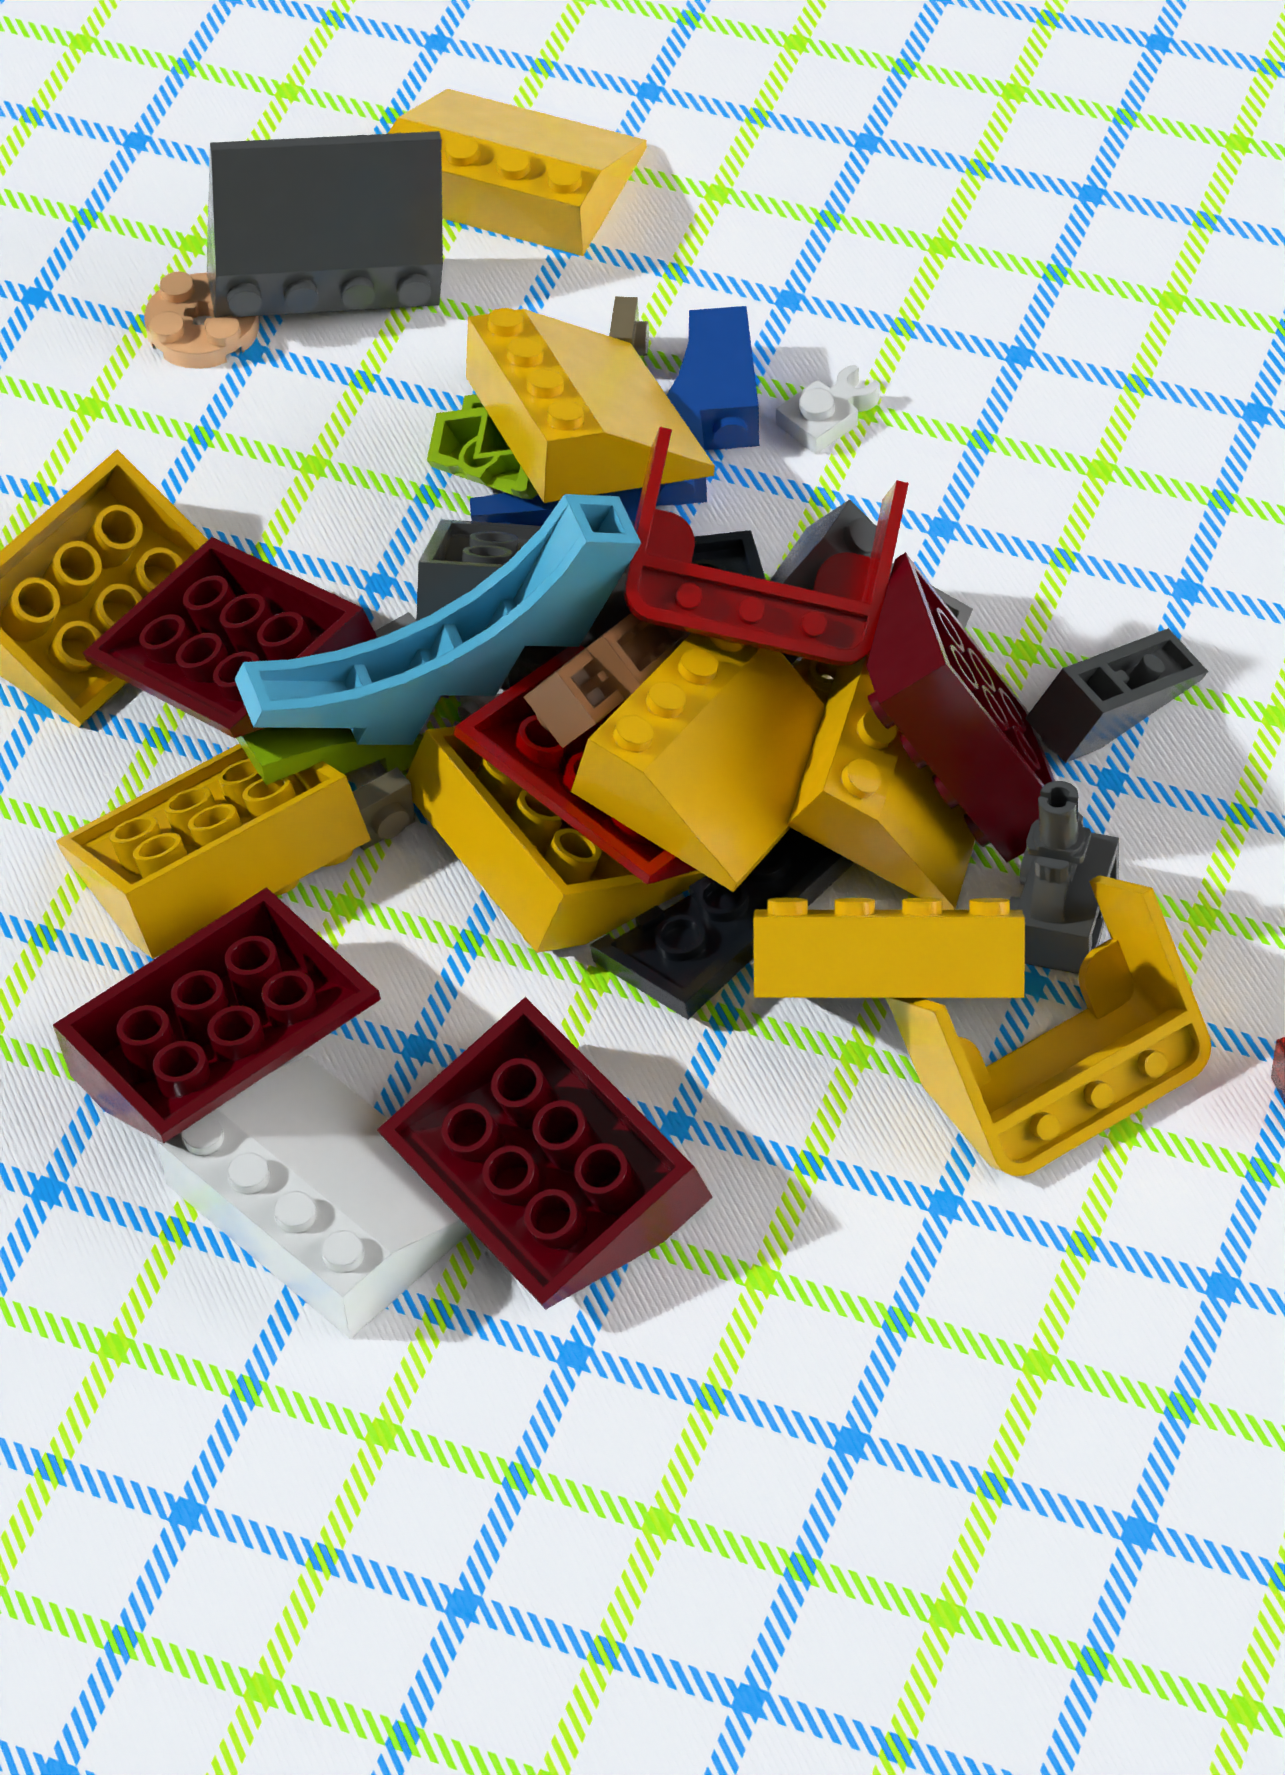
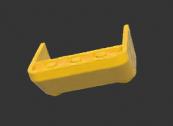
[886,875,1211,1176]

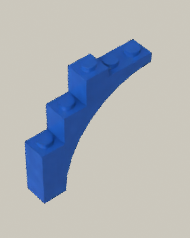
[470,306,759,527]

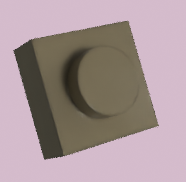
[609,296,649,356]
[353,767,416,851]

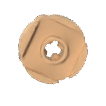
[144,271,259,369]

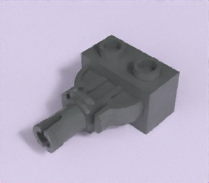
[1009,781,1119,974]

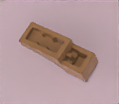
[524,613,691,748]

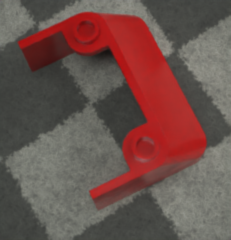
[624,427,909,666]

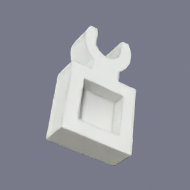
[776,364,880,455]

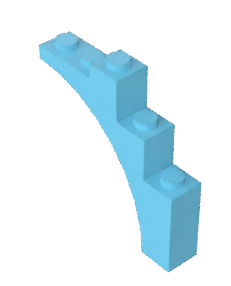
[235,494,641,745]

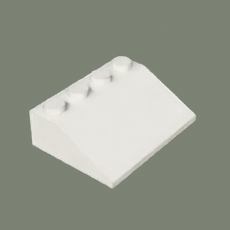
[156,1056,471,1339]

